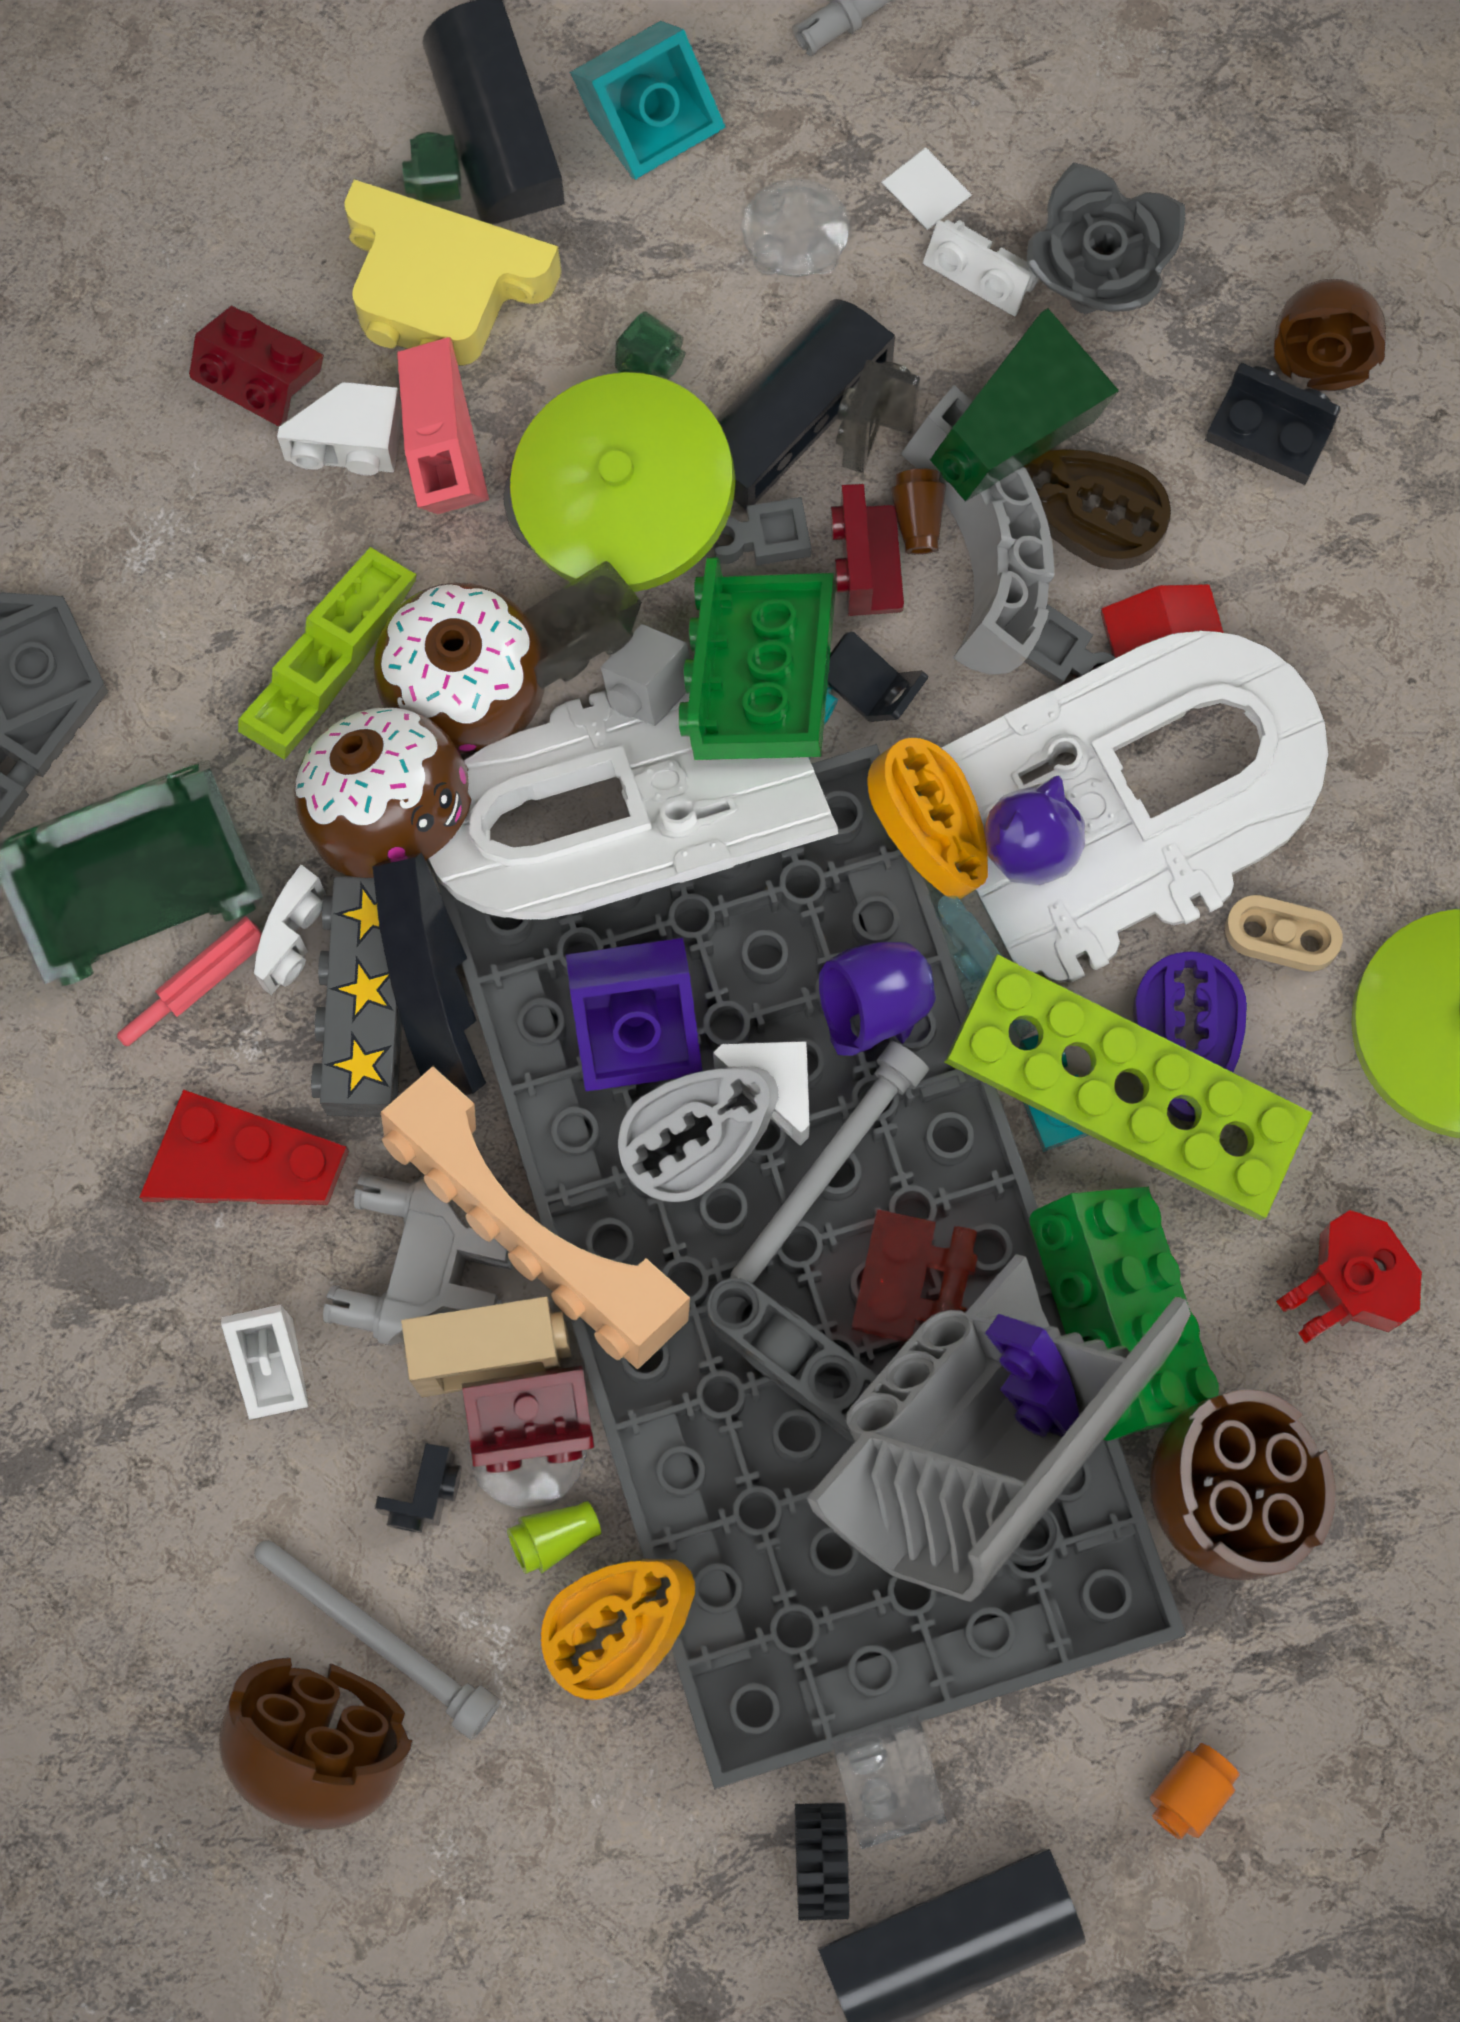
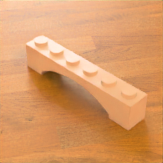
[381,1066,690,1369]

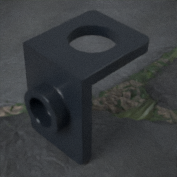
[828,632,929,722]

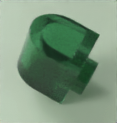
[402,132,462,203]
[615,311,686,379]

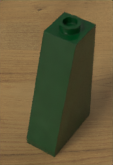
[929,308,1119,502]

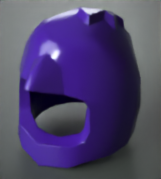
[984,775,1085,886]
[819,942,936,1056]

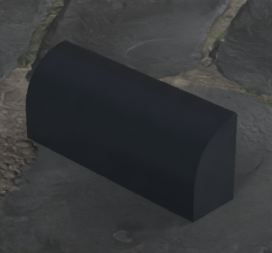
[423,0,565,225]
[716,299,895,511]
[817,1849,1086,2022]

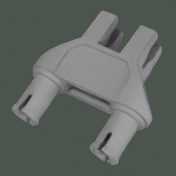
[323,1172,513,1346]

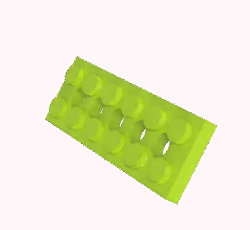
[944,955,1313,1221]

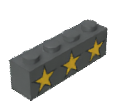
[311,877,402,1117]

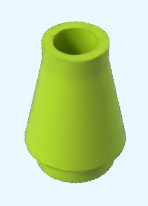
[507,1501,602,1574]

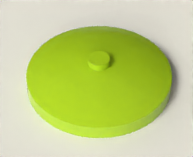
[510,372,735,593]
[1351,909,1460,1138]

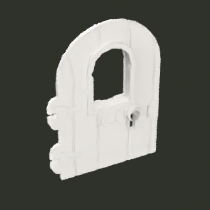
[941,631,1328,983]
[428,691,838,919]

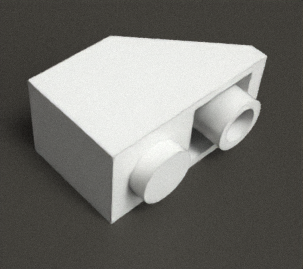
[277,382,402,475]

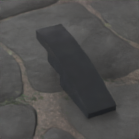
[372,853,486,1095]

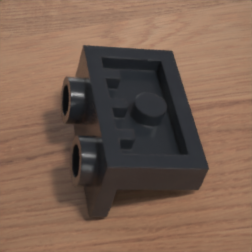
[1205,363,1341,486]

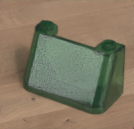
[0,760,263,986]

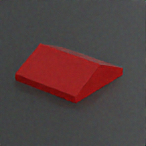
[1100,584,1224,658]

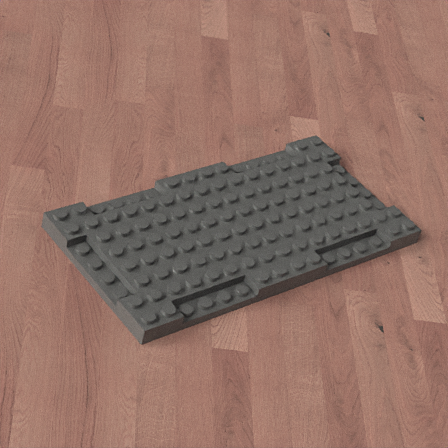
[436,744,1186,1790]

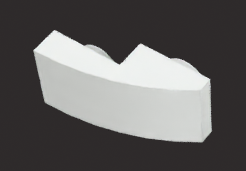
[254,865,326,995]

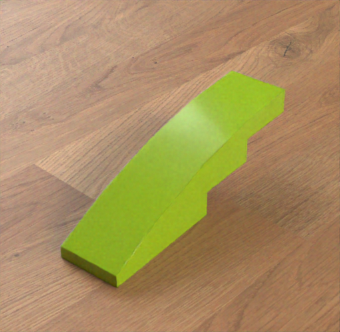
[238,547,417,760]

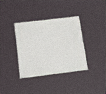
[882,148,972,230]

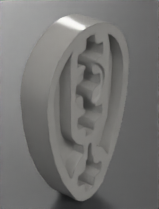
[618,1067,778,1202]

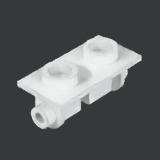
[923,220,1039,317]

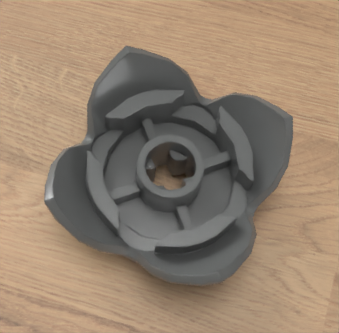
[1027,162,1185,314]

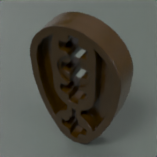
[1023,449,1171,570]

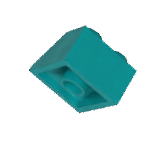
[570,20,726,180]

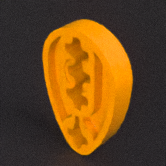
[867,738,988,899]
[541,1559,695,1700]

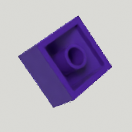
[566,938,702,1091]

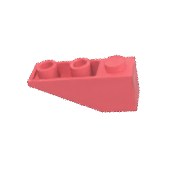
[397,337,489,514]

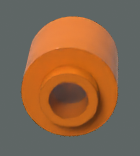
[1150,1743,1240,1840]

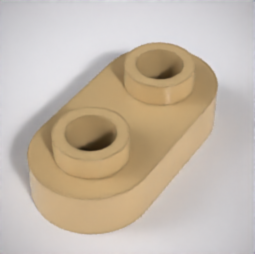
[1225,895,1343,972]

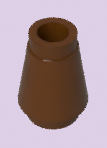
[891,469,946,555]

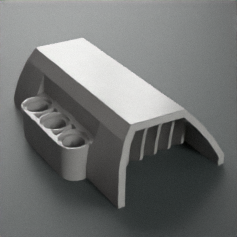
[807,1254,1191,1602]

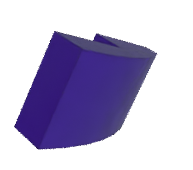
[985,1313,1079,1437]

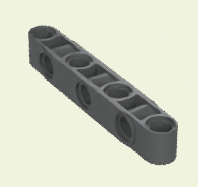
[707,1278,1060,1566]

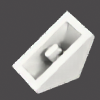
[713,1042,810,1146]
[221,1305,308,1420]

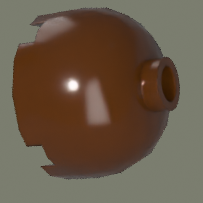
[1274,279,1386,390]

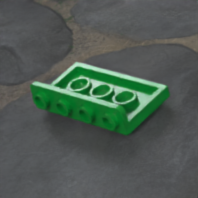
[679,557,836,760]
[1029,1186,1219,1441]

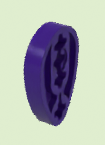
[1133,952,1247,1122]

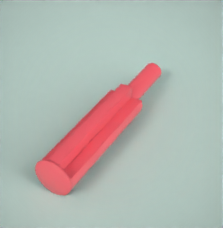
[117,916,262,1046]

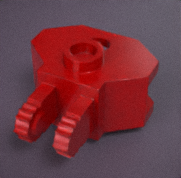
[1276,1210,1422,1344]

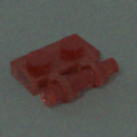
[851,1209,978,1342]

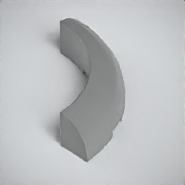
[901,385,1054,675]

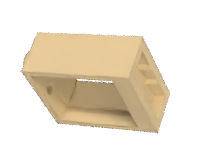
[401,1296,572,1398]

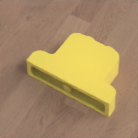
[345,179,561,365]

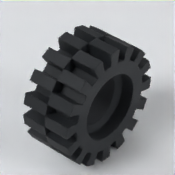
[795,1802,850,1921]

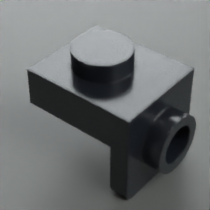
[374,1443,462,1533]

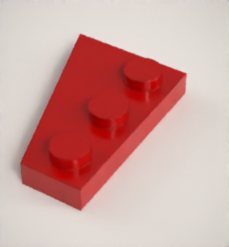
[139,1089,349,1205]

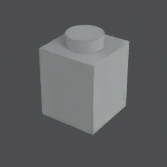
[601,624,690,726]

